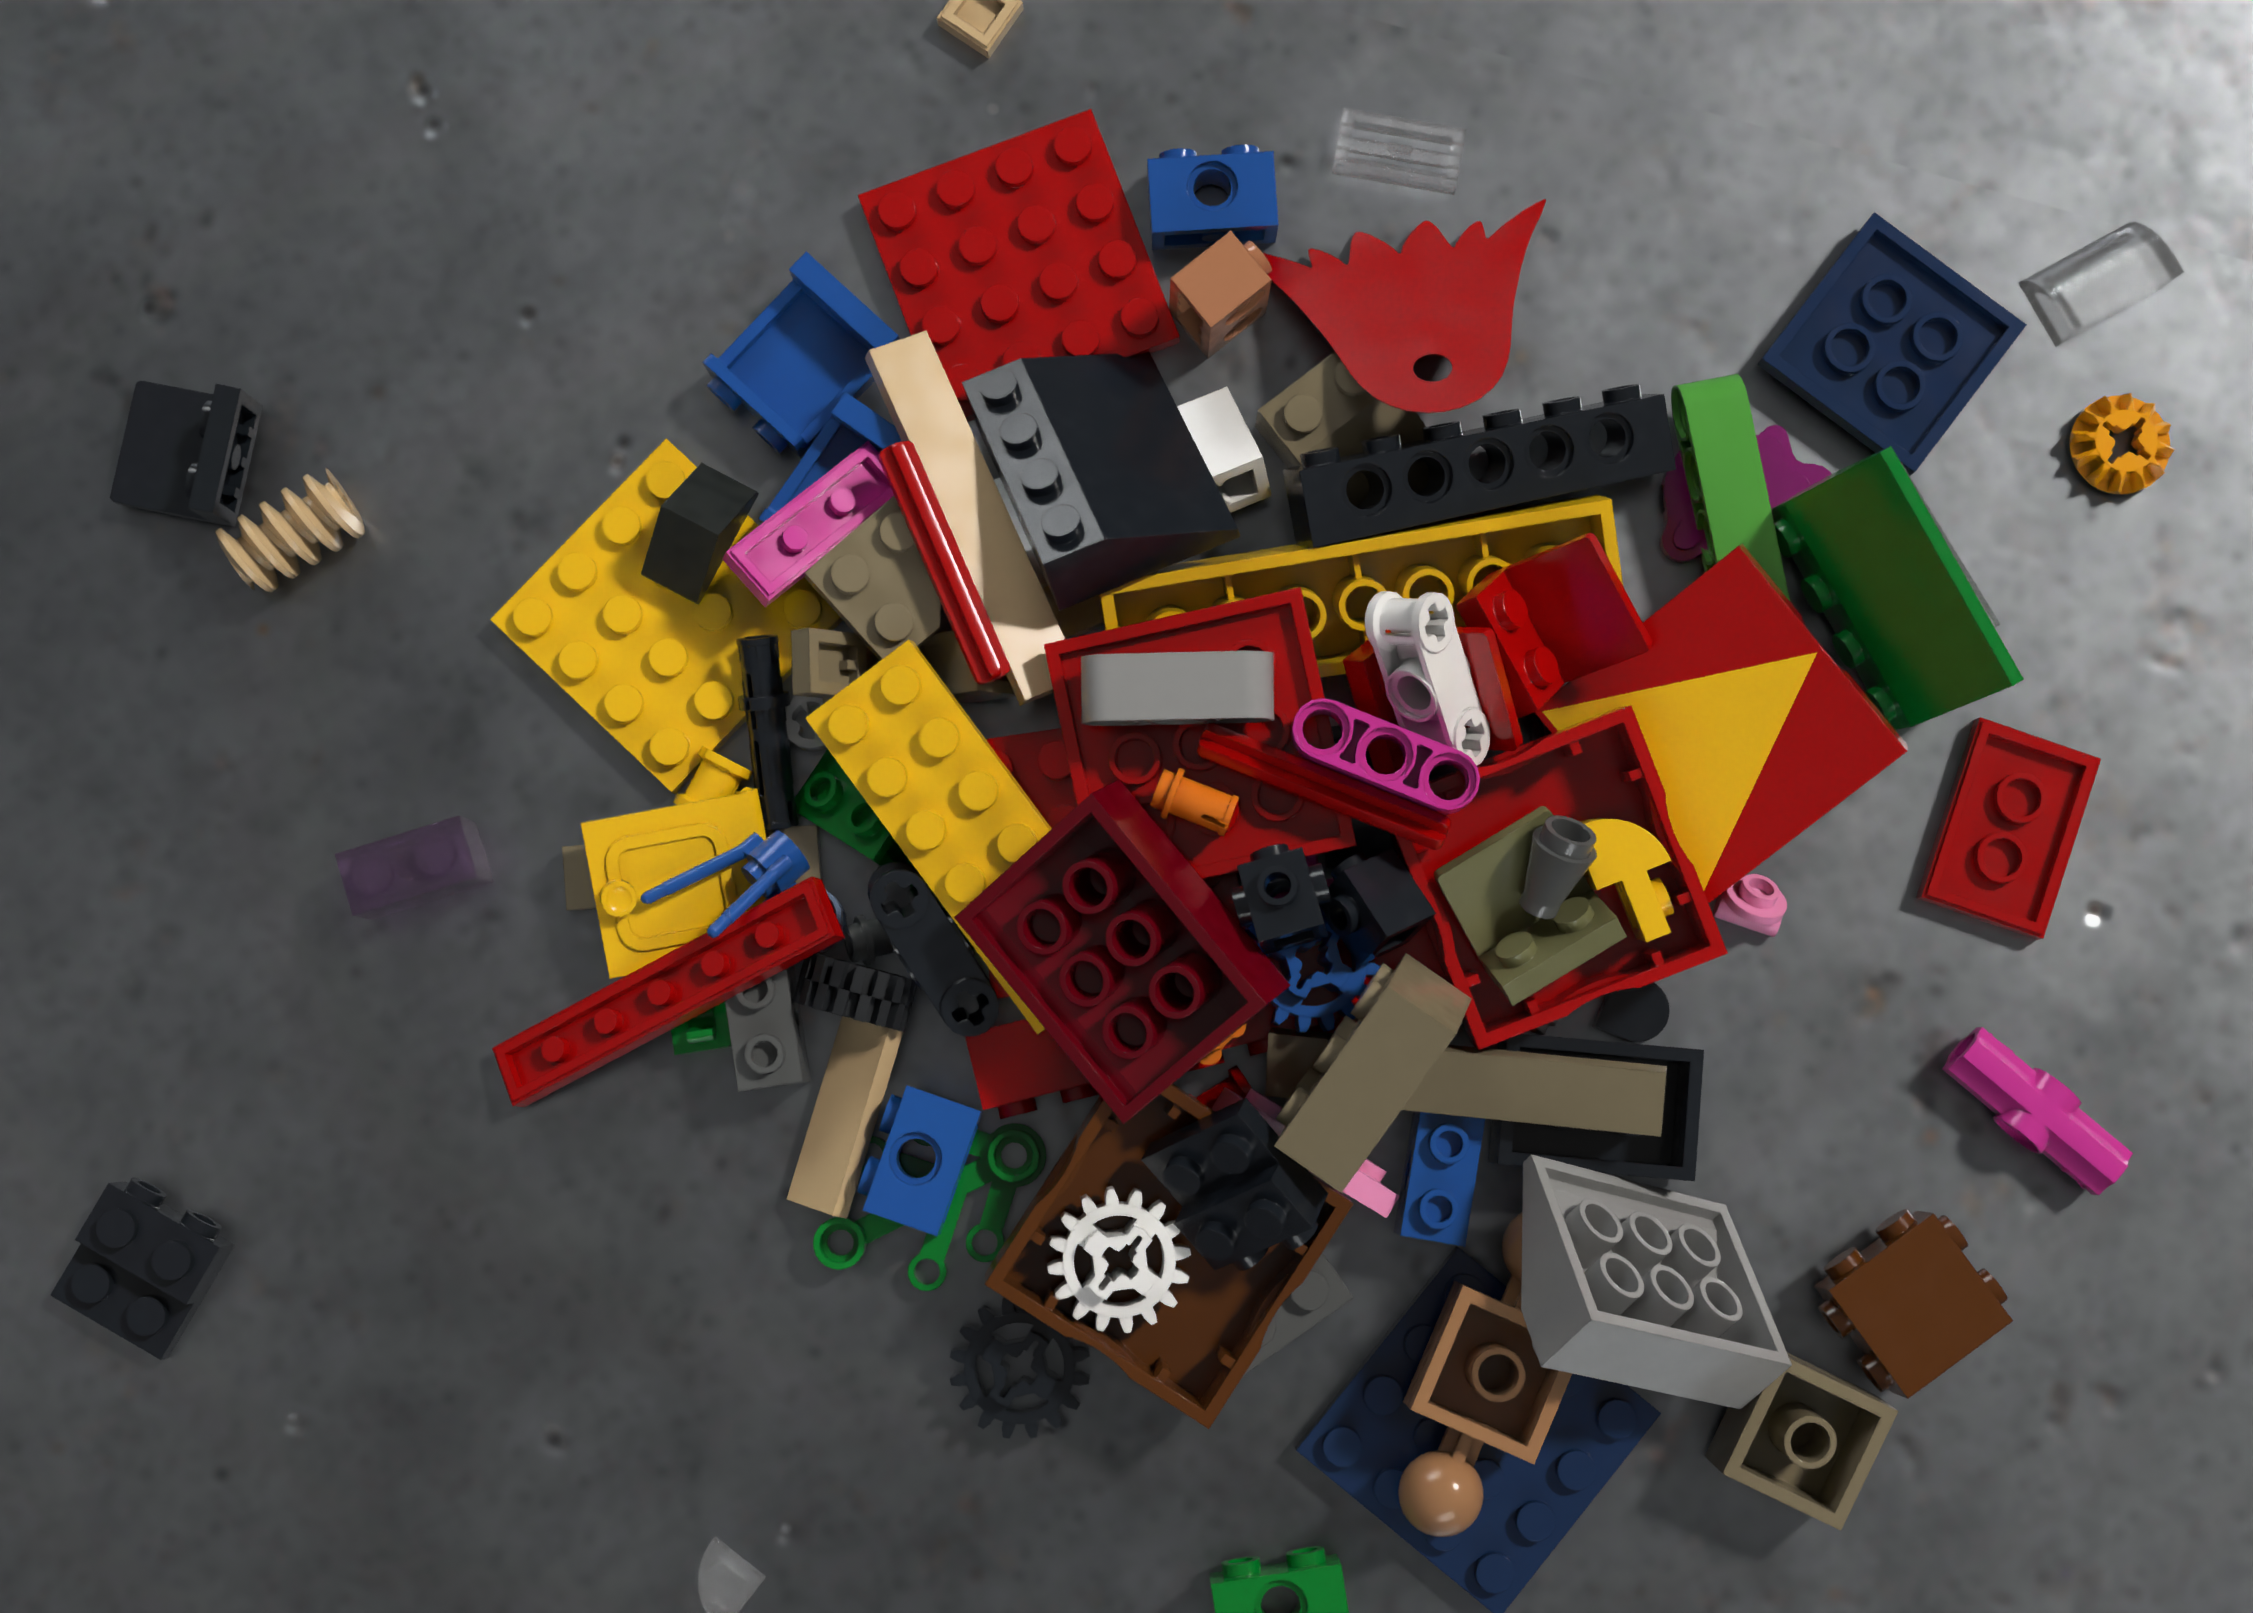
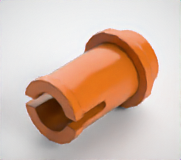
[1150,768,1239,837]

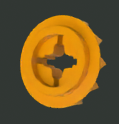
[2069,393,2175,495]

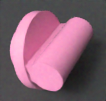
[1713,874,1787,937]

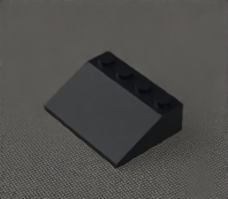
[962,352,1240,611]

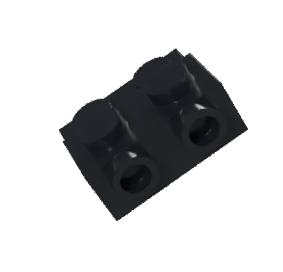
[1141,1098,1328,1271]
[50,1177,235,1360]

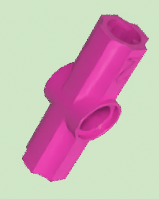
[1942,1027,2133,1195]

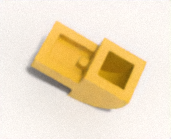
[1580,818,1674,942]

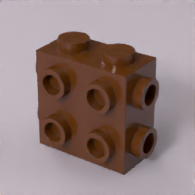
[1814,1209,2013,1399]

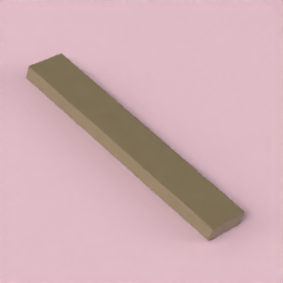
[1265,1027,1667,1137]

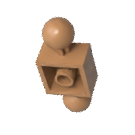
[1398,1212,1572,1537]

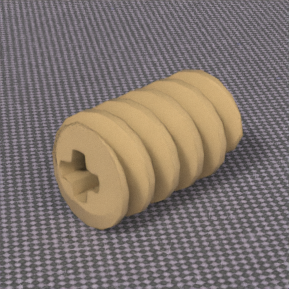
[215,468,365,592]

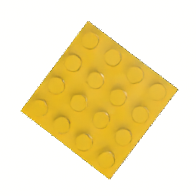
[490,438,843,794]

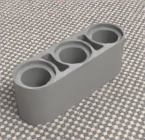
[1081,651,1274,726]

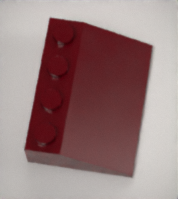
[954,780,1291,1124]

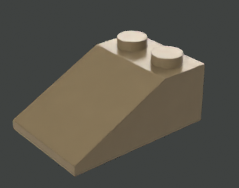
[1255,352,1429,506]

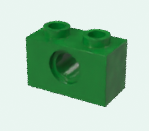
[1209,1546,1349,1613]

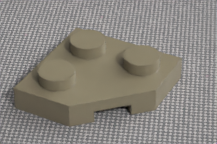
[804,496,941,661]

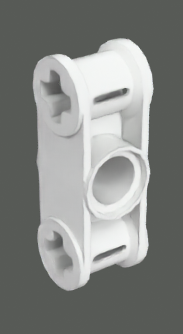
[1365,591,1490,766]

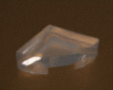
[698,1536,766,1613]

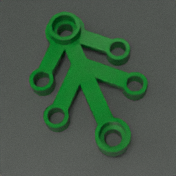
[813,1123,1046,1291]

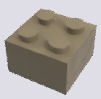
[1705,1352,1898,1531]

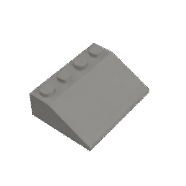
[1521,1154,1792,1409]

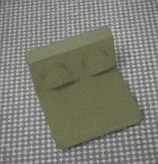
[1433,806,1627,1006]

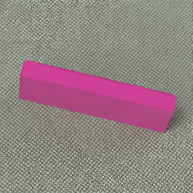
[722,441,894,608]

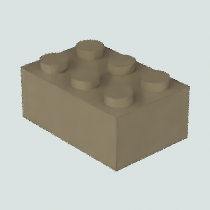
[1274,953,1472,1193]

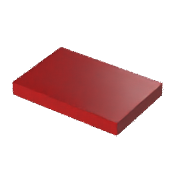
[1916,717,2101,940]

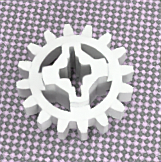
[1047,1186,1191,1333]

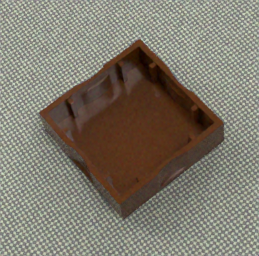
[984,1084,1353,1429]

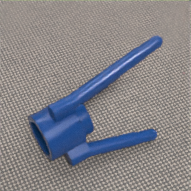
[641,830,810,938]

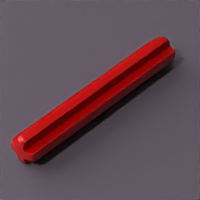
[878,441,1010,685]
[1197,723,1451,850]

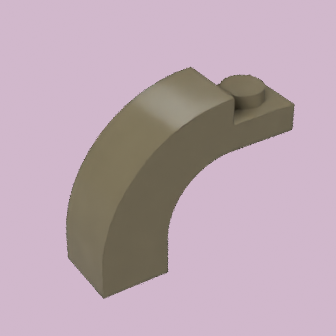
[791,628,1015,703]

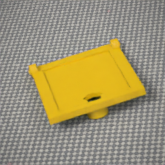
[580,787,766,979]

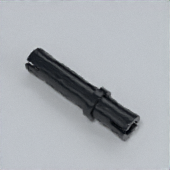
[736,634,799,830]

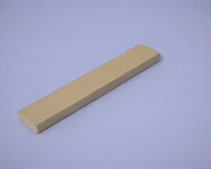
[865,330,1065,706]

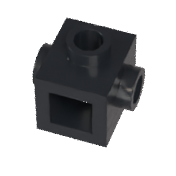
[1231,844,1332,955]

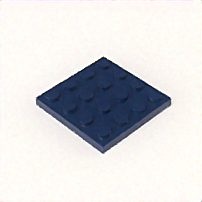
[1295,1246,1661,1613]

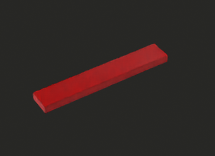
[492,876,845,1107]

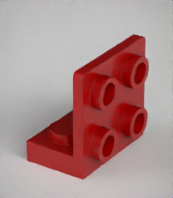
[1455,533,1653,718]
[1342,627,1523,775]

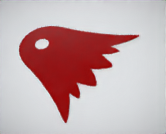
[1263,199,1546,413]

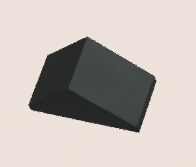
[641,462,759,605]

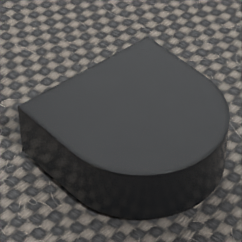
[1592,982,1670,1042]

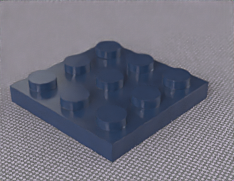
[1757,212,2027,477]

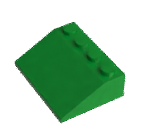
[1771,446,2024,730]

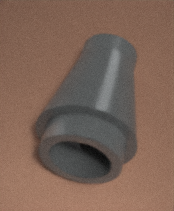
[1519,815,1597,919]

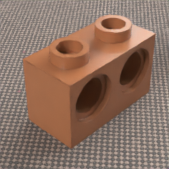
[1169,231,1272,359]

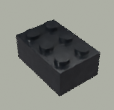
[1489,1034,1704,1181]

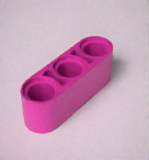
[1291,698,1480,815]

